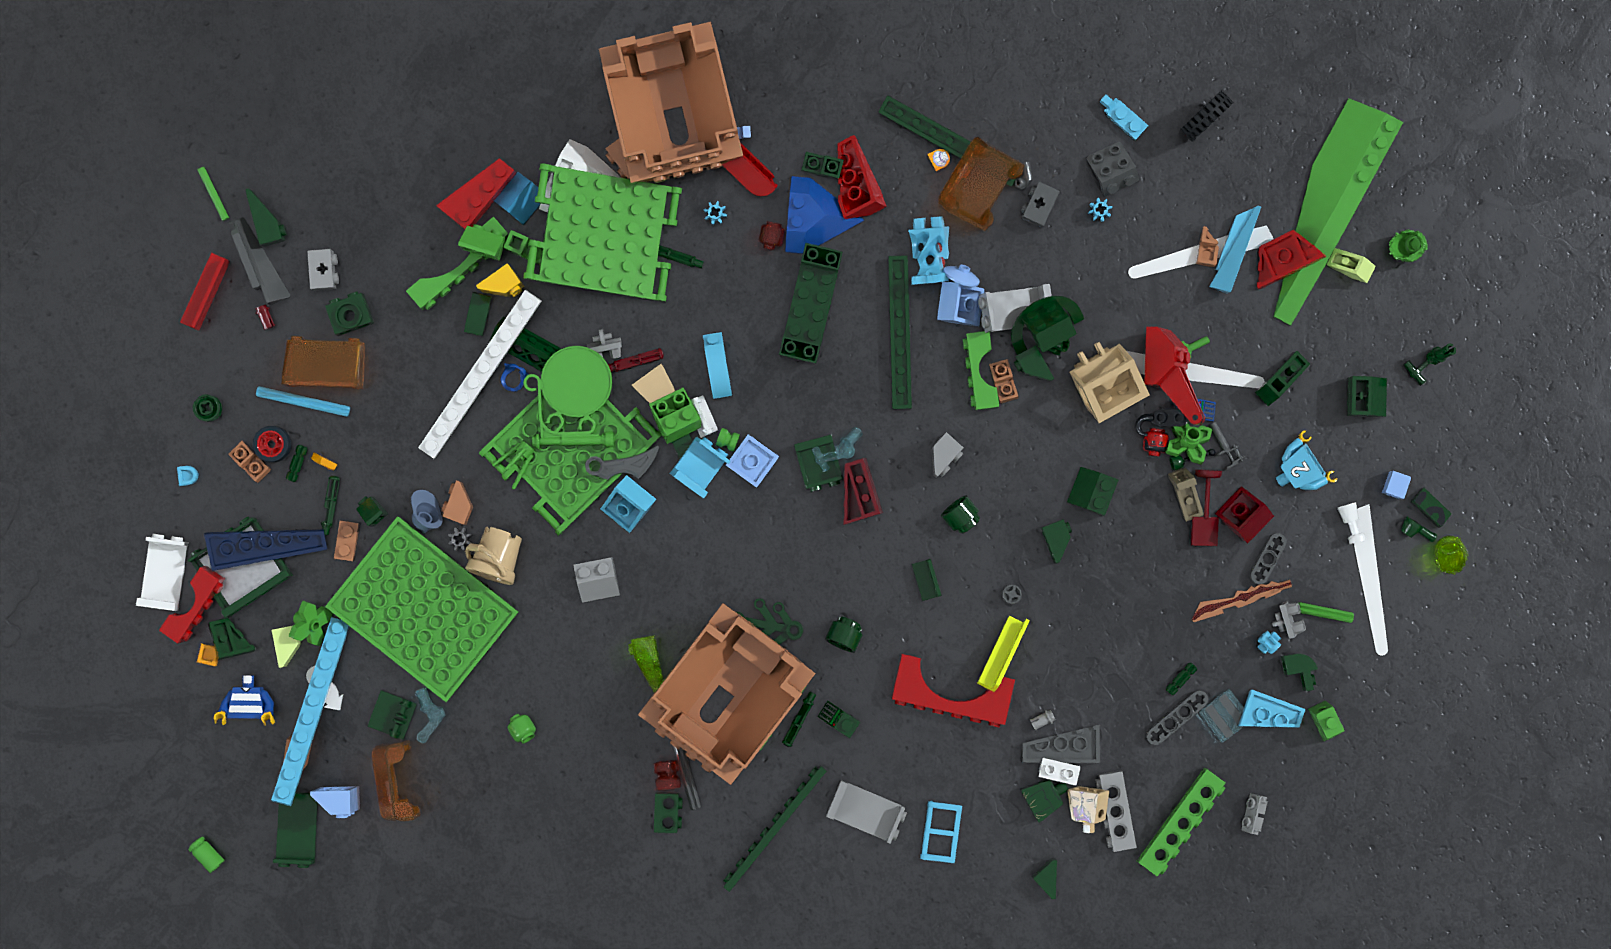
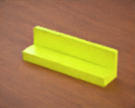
[977,616,1030,692]

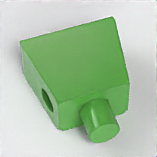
[1308,701,1344,742]

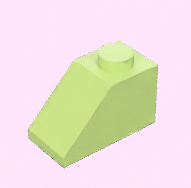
[1327,248,1376,283]
[272,626,301,668]

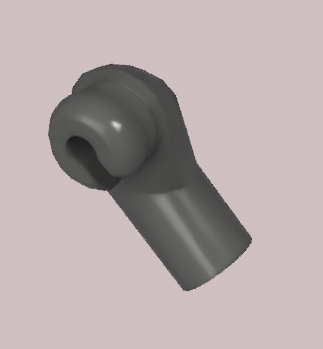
[1014,162,1033,190]

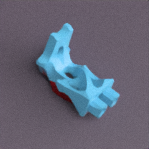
[908,216,949,285]

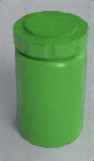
[188,836,225,874]

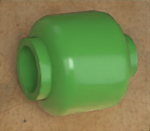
[507,714,536,744]

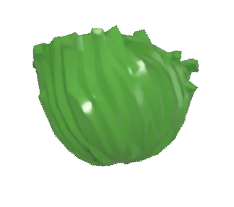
[1389,229,1428,262]

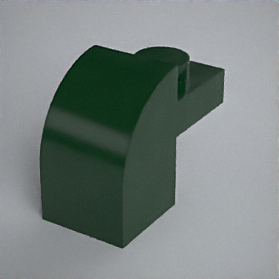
[1281,653,1318,691]

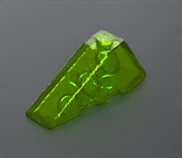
[628,635,664,693]

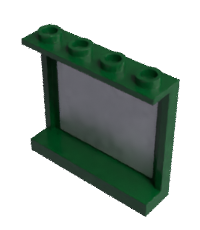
[188,517,293,618]

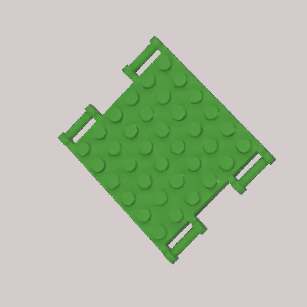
[523,164,682,302]
[479,392,662,536]

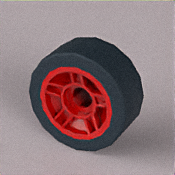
[253,426,291,463]

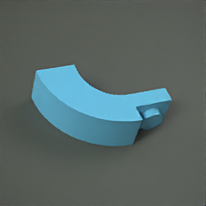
[703,332,732,399]

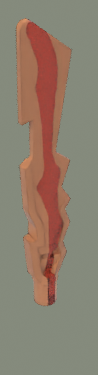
[1192,580,1292,622]

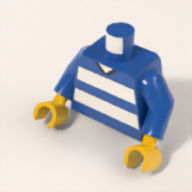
[214,675,275,726]

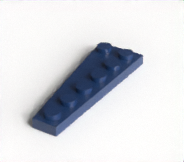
[204,529,327,571]

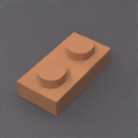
[334,521,360,561]

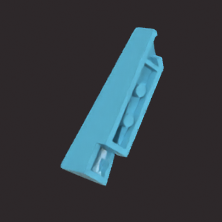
[1209,206,1261,294]

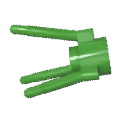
[492,441,535,489]

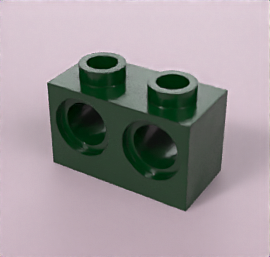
[654,792,683,833]

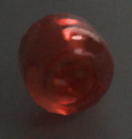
[758,221,785,250]

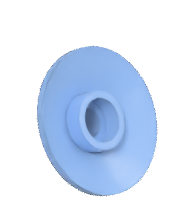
[943,264,980,287]

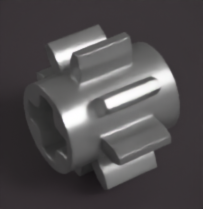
[448,528,472,551]

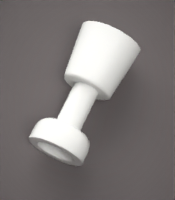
[1338,502,1366,544]

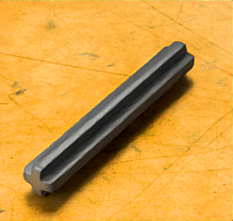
[673,746,701,810]

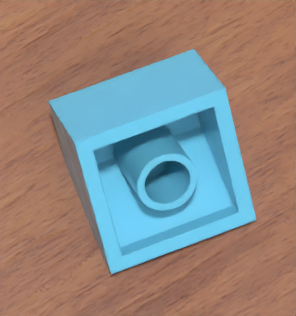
[600,475,656,533]

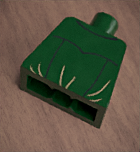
[1020,779,1068,823]

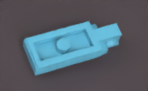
[1100,95,1148,140]

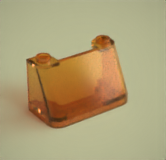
[939,137,1025,231]
[281,336,365,389]
[372,740,421,821]

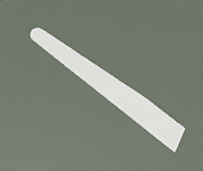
[1128,225,1274,278]
[1127,351,1265,388]
[1354,504,1388,656]

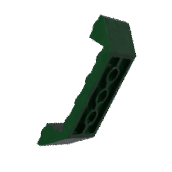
[779,243,843,364]

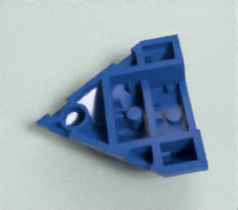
[785,176,864,254]

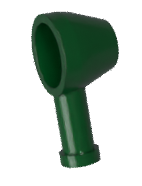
[1401,516,1437,542]

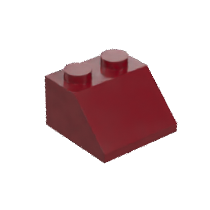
[1215,486,1274,544]

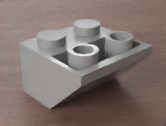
[932,432,964,478]

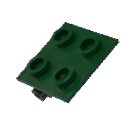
[367,690,417,740]

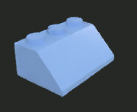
[310,786,360,818]

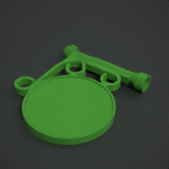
[523,346,614,449]

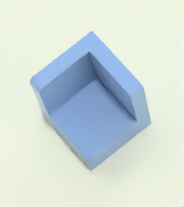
[1382,471,1411,499]

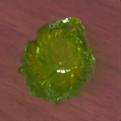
[1434,536,1469,575]

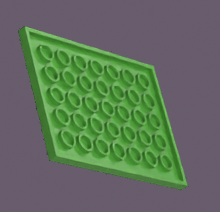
[325,516,519,702]

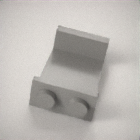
[978,284,1052,333]
[826,780,907,844]

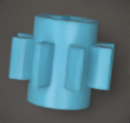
[1088,198,1112,222]
[704,201,727,225]
[1257,631,1281,654]

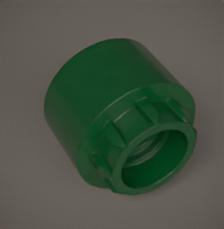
[941,495,980,534]
[825,616,863,653]

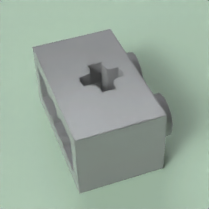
[307,249,339,291]

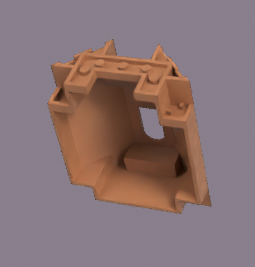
[599,22,743,183]
[638,604,816,785]

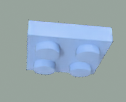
[726,434,779,488]

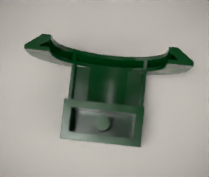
[1011,296,1084,355]

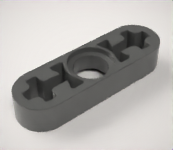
[1250,533,1287,584]

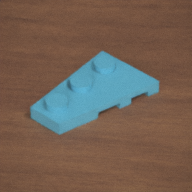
[1238,690,1305,727]

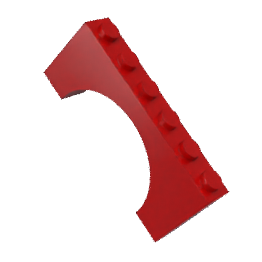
[891,654,1015,727]

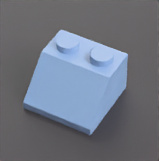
[937,282,984,326]

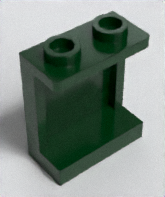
[794,435,843,492]

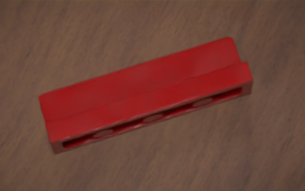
[180,253,230,331]

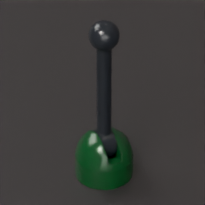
[1169,449,1216,471]

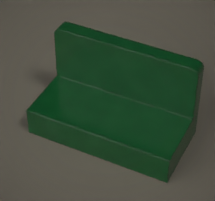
[911,559,942,601]

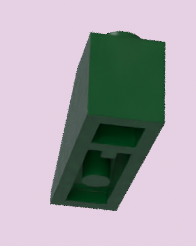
[245,188,287,247]
[1255,351,1310,406]

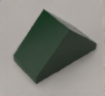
[1032,858,1057,899]

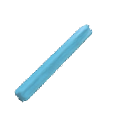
[256,386,350,417]

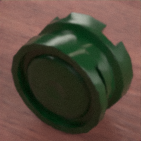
[193,394,222,422]

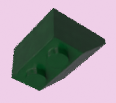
[1067,467,1119,516]

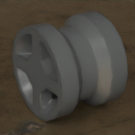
[1001,585,1022,604]

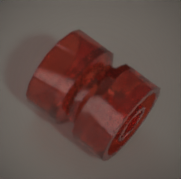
[653,760,681,790]

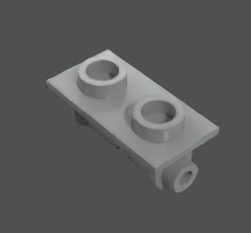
[1241,793,1268,835]

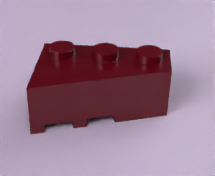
[844,458,883,525]

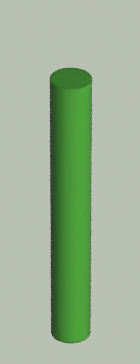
[198,167,229,221]

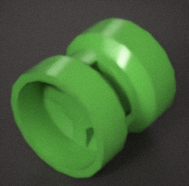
[716,428,740,452]

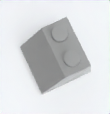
[574,557,620,602]

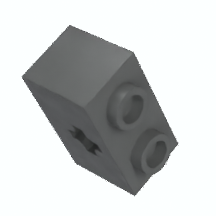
[1021,182,1060,228]

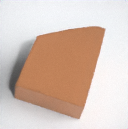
[1196,226,1219,267]

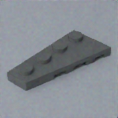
[1022,725,1100,764]

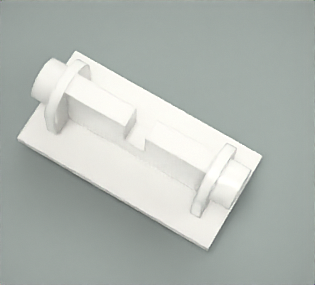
[691,396,718,438]
[1039,758,1080,785]

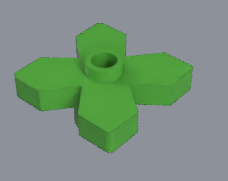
[1166,423,1212,465]
[289,601,333,646]

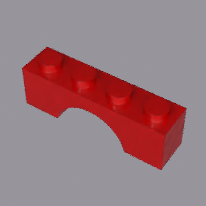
[159,566,225,644]

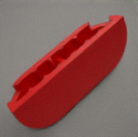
[722,143,778,196]

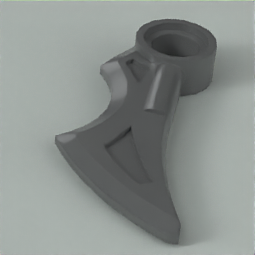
[585,446,659,480]

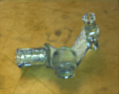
[812,427,863,472]
[415,688,446,743]

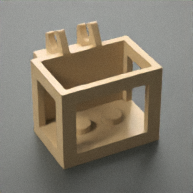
[1070,342,1150,423]

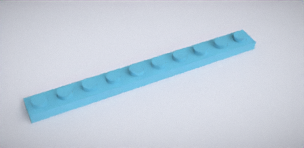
[271,617,350,806]

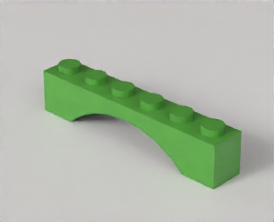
[406,217,509,310]

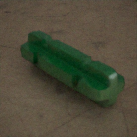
[286,445,307,482]
[1166,663,1197,695]

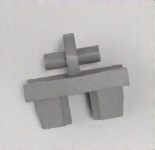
[587,329,622,359]
[1272,601,1306,639]

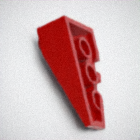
[838,135,886,219]

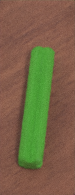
[1299,603,1354,623]

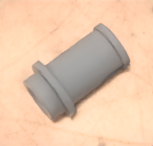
[1030,710,1056,731]

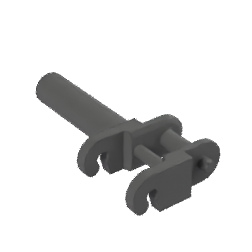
[1209,422,1245,471]

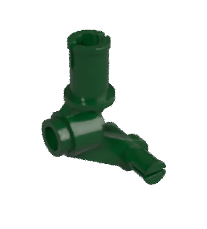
[1403,343,1456,386]

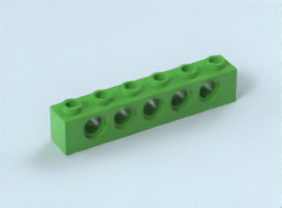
[1136,768,1225,876]

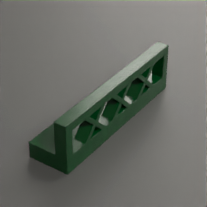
[489,316,561,372]

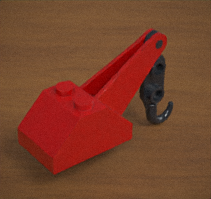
[1135,327,1205,437]

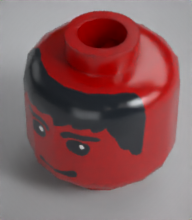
[1143,428,1169,457]

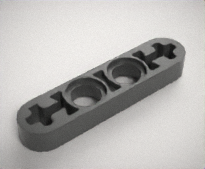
[1146,690,1208,745]

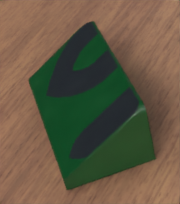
[1411,487,1452,528]

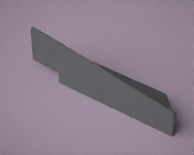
[229,217,290,305]

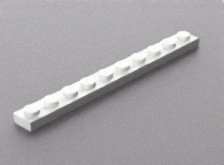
[418,290,542,459]

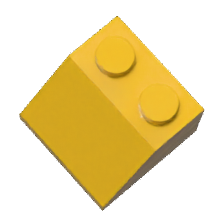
[476,263,524,297]

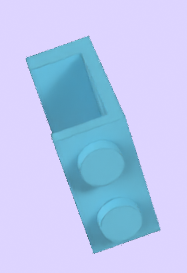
[669,437,731,498]

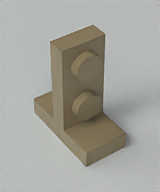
[1168,468,1204,521]

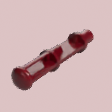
[608,348,664,372]

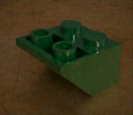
[1347,376,1387,417]

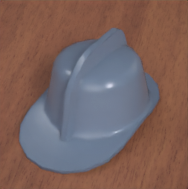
[411,490,443,534]

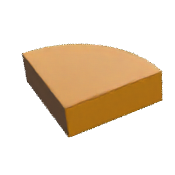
[311,452,337,470]

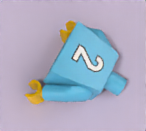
[1276,431,1337,490]

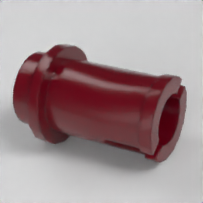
[255,304,276,330]

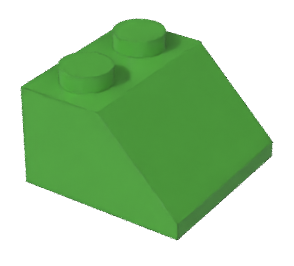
[458,224,506,261]

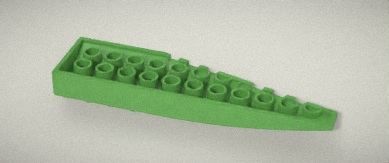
[1274,98,1403,326]

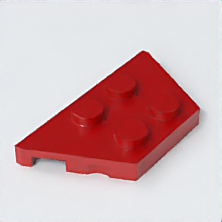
[1257,230,1326,289]

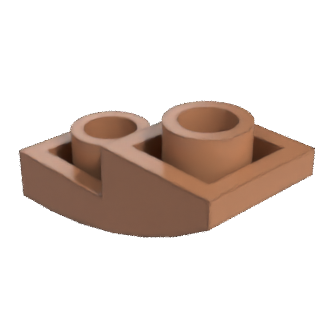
[989,359,1019,404]
[228,441,271,483]

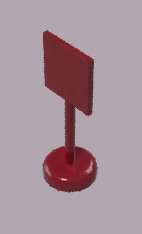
[1191,469,1222,546]

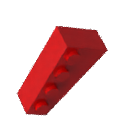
[436,158,516,229]

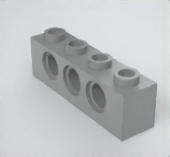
[1095,770,1137,852]

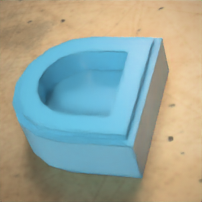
[177,466,198,486]

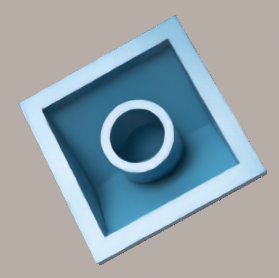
[494,172,540,225]

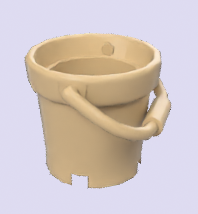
[465,527,522,585]

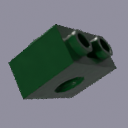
[325,292,374,336]

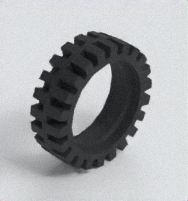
[1180,90,1234,142]

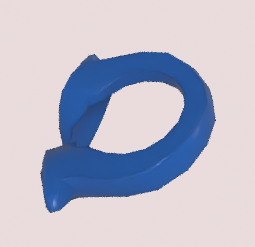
[500,363,529,392]

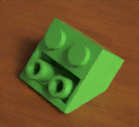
[649,388,701,444]

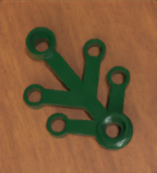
[737,598,803,645]

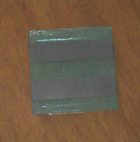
[1199,689,1244,743]

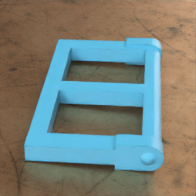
[920,801,962,863]

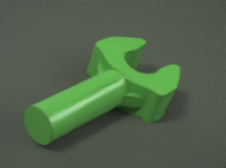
[1181,336,1210,358]

